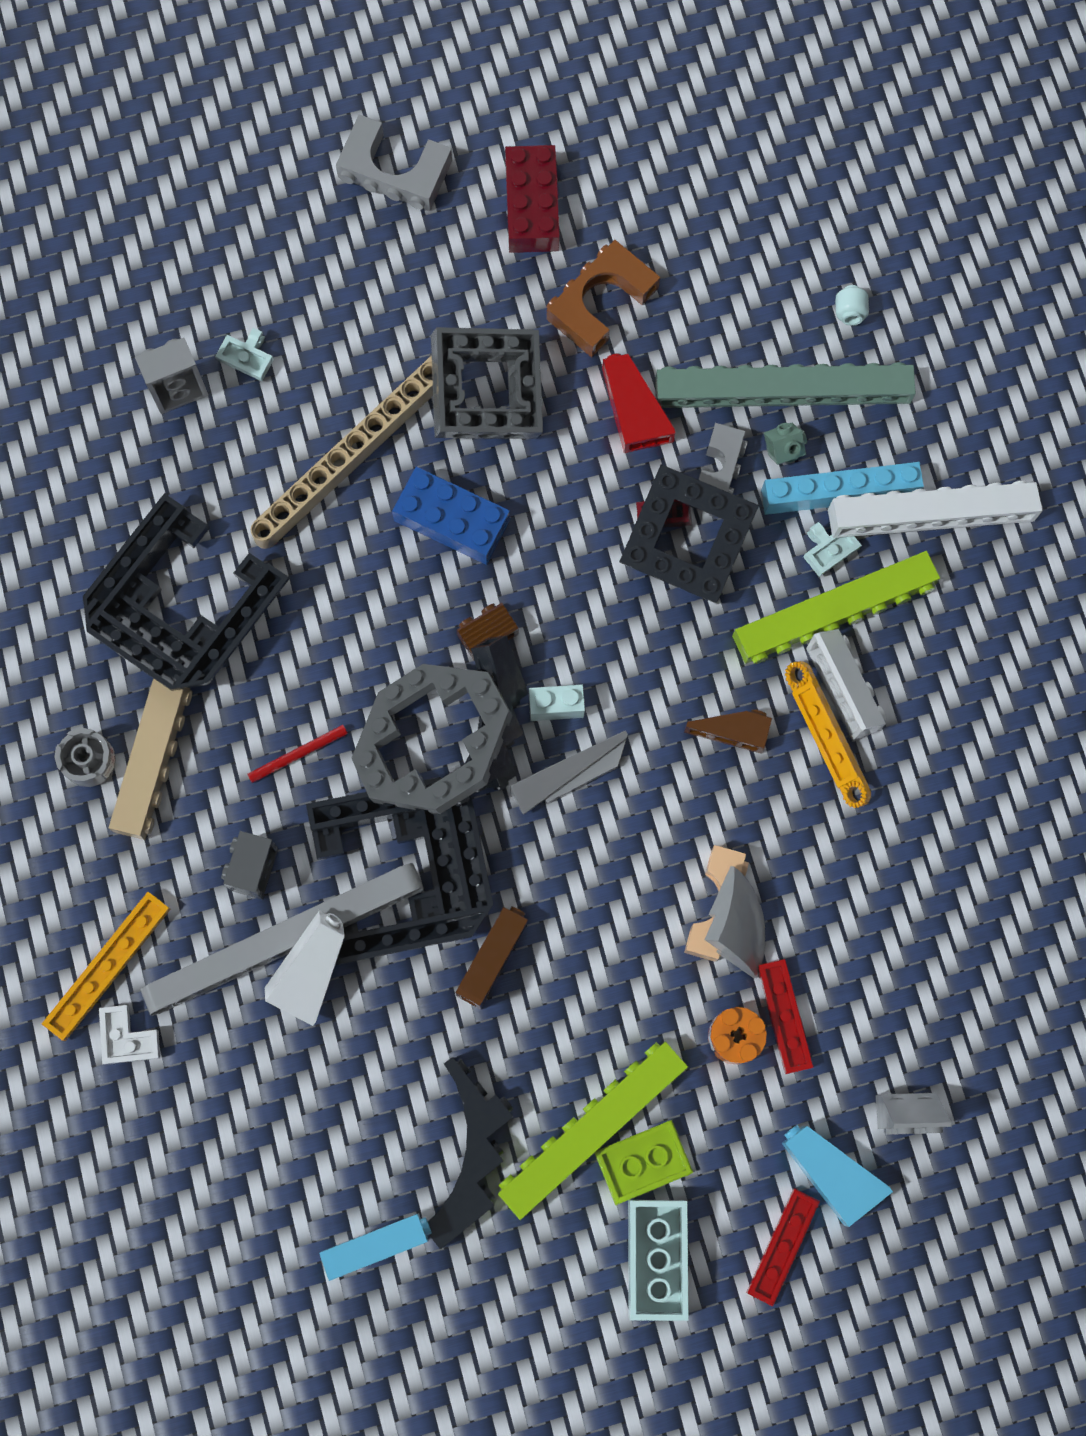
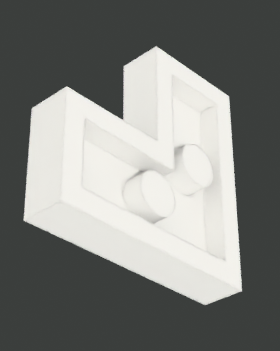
[99,1005,160,1065]

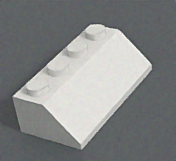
[806,629,886,742]

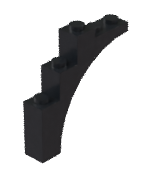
[455,635,529,805]
[428,1057,514,1250]

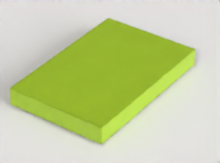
[594,1120,693,1205]

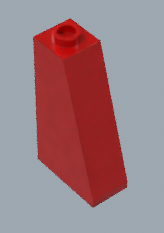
[602,353,675,453]

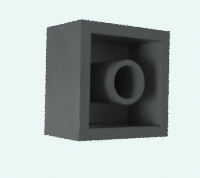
[221,831,278,900]

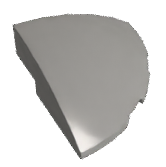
[704,866,765,979]

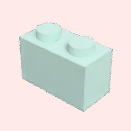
[529,684,585,721]

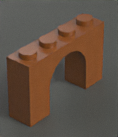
[546,240,660,358]

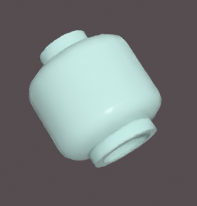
[835,285,869,325]

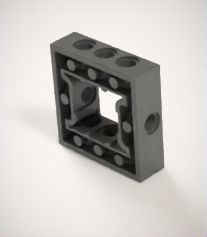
[431,327,543,439]

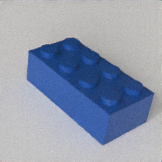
[392,467,510,565]

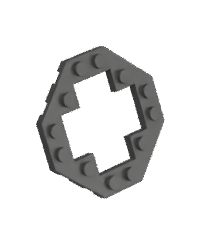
[351,664,513,814]

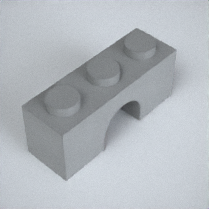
[699,423,748,494]

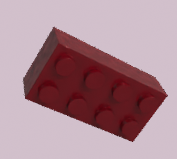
[505,145,560,253]

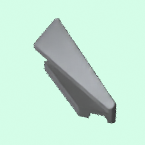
[510,731,628,815]

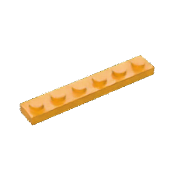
[42,892,171,1041]

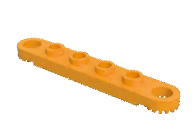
[785,661,871,808]

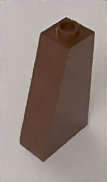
[455,906,528,1010]

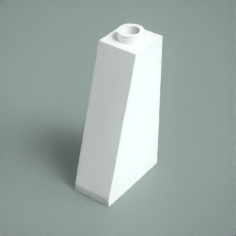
[265,910,344,1026]

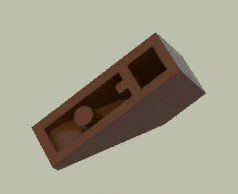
[684,710,772,754]

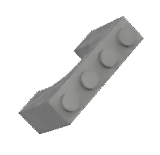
[336,114,452,211]

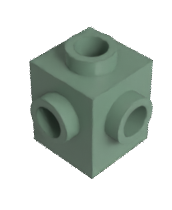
[764,423,807,465]

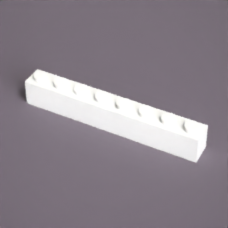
[828,481,1042,538]

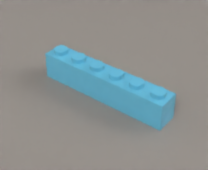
[761,462,924,515]

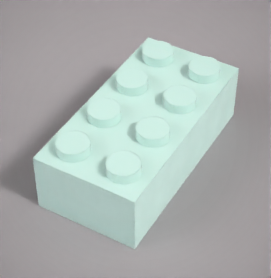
[628,1200,688,1321]

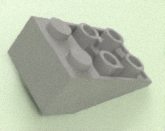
[876,1093,952,1135]

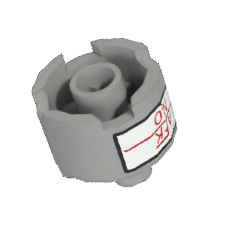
[55,728,116,787]

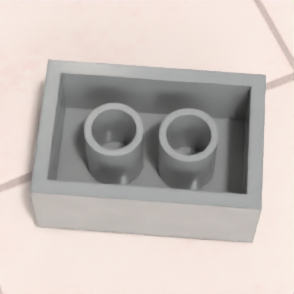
[135,337,208,414]

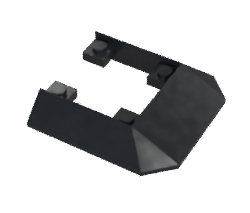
[83,493,290,691]
[306,777,493,965]

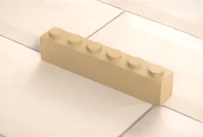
[109,679,192,840]

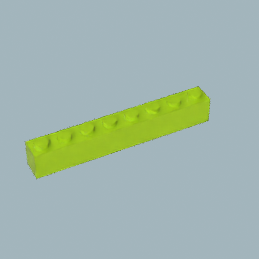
[732,551,940,664]
[498,1041,688,1220]

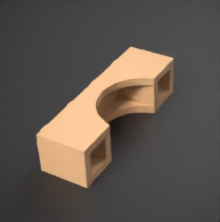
[684,845,749,962]

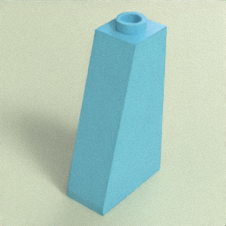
[782,1125,893,1227]
[319,1213,432,1281]

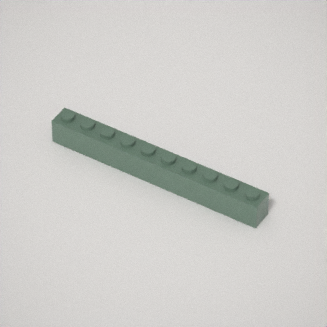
[655,362,916,408]

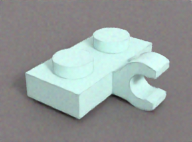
[215,328,274,381]
[803,522,862,577]

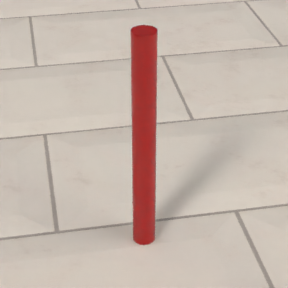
[247,725,348,783]

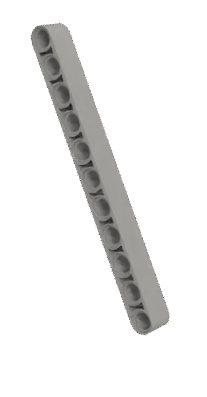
[140,863,424,1016]

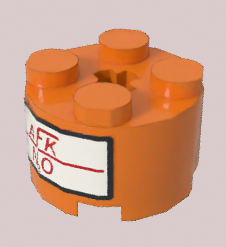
[708,1007,767,1065]

